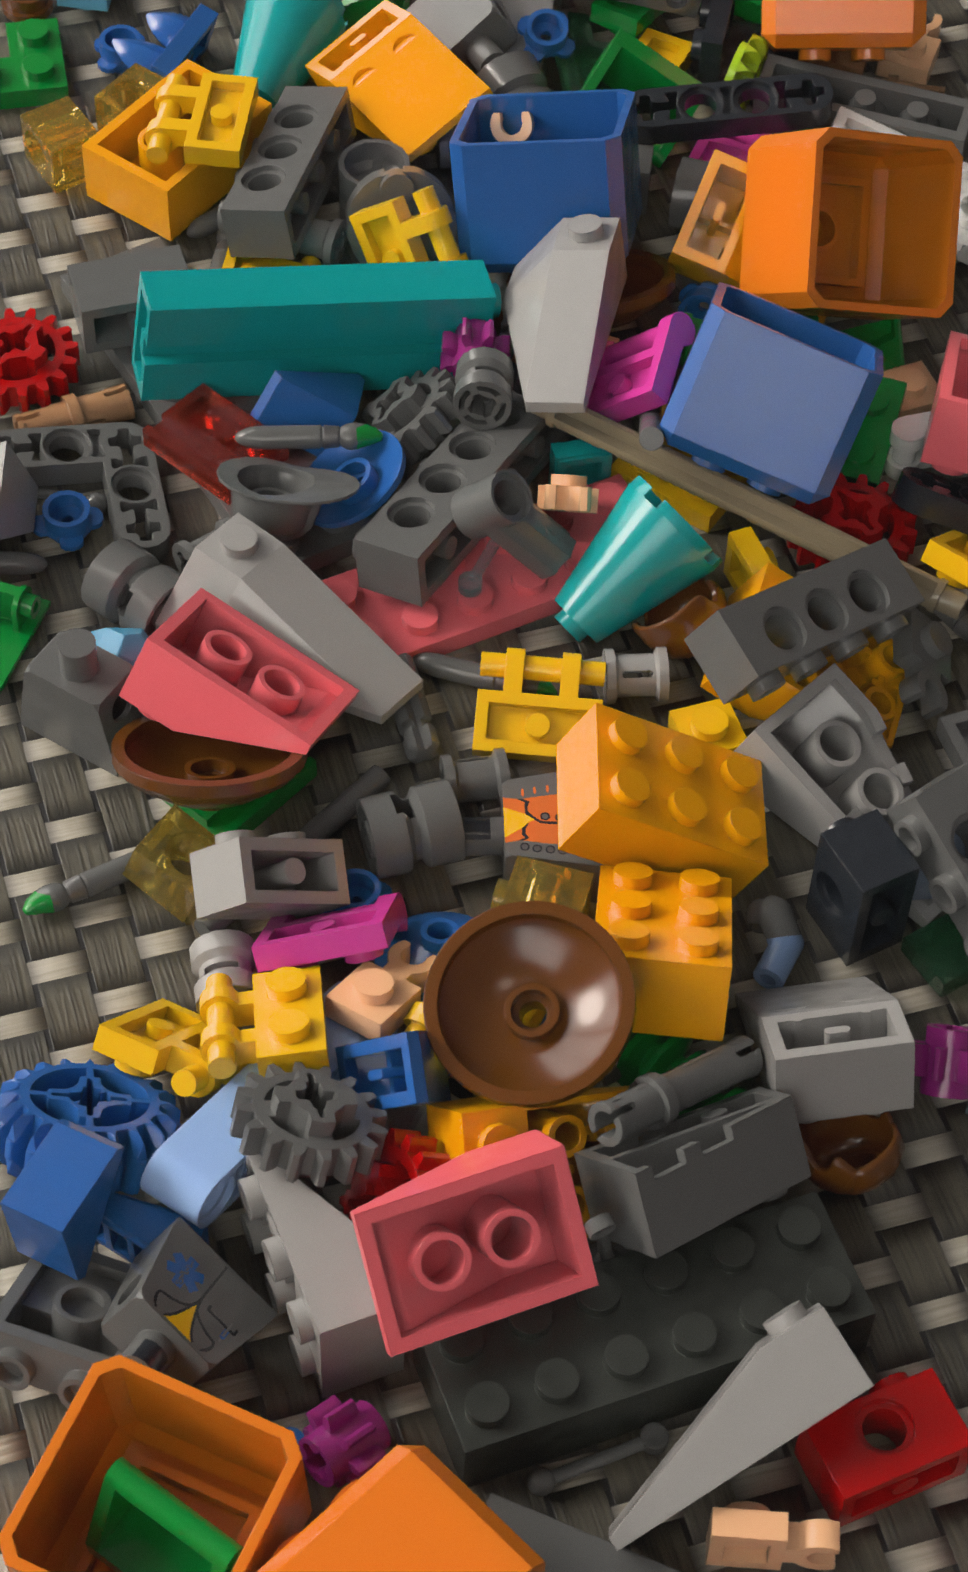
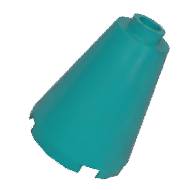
[233,0,348,108]
[554,475,723,643]

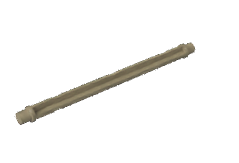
[530,408,968,620]

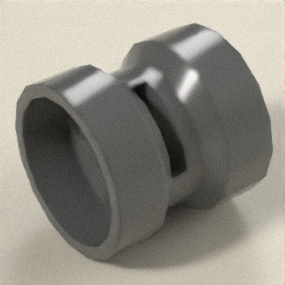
[452,347,515,430]

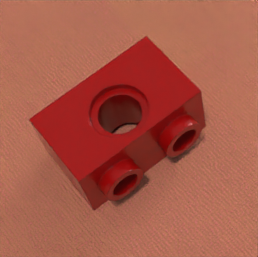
[794,1367,968,1527]

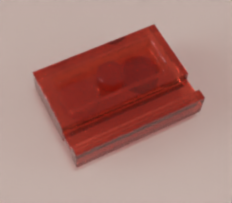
[142,383,289,505]

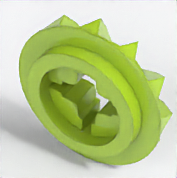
[724,34,769,111]

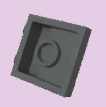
[0,1252,131,1408]

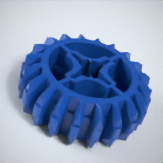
[0,1058,182,1199]

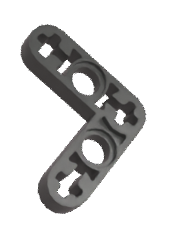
[0,422,171,563]

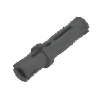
[588,1035,763,1147]

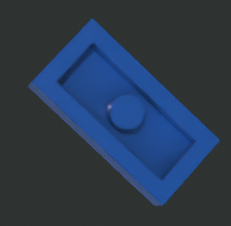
[112,3,219,95]

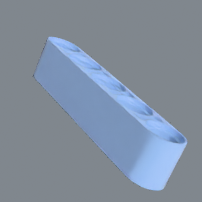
[140,981,398,1229]

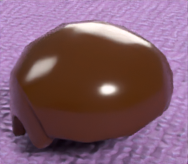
[631,579,728,659]
[799,1111,905,1196]

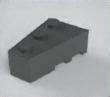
[574,1087,811,1259]

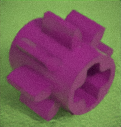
[440,317,511,379]
[914,1023,968,1100]
[298,1394,391,1488]

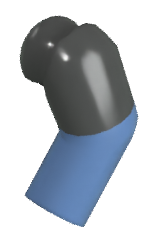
[746,895,804,989]

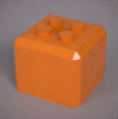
[761,0,927,62]
[740,127,963,320]
[0,1354,312,1572]
[257,1445,546,1572]

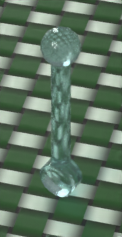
[458,539,500,598]

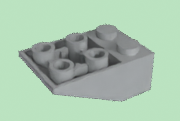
[735,976,915,1124]
[237,1154,404,1398]

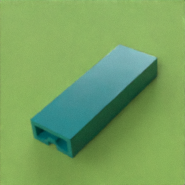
[131,260,501,401]

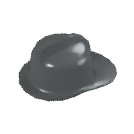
[216,457,361,541]

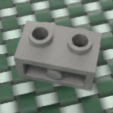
[189,830,350,920]

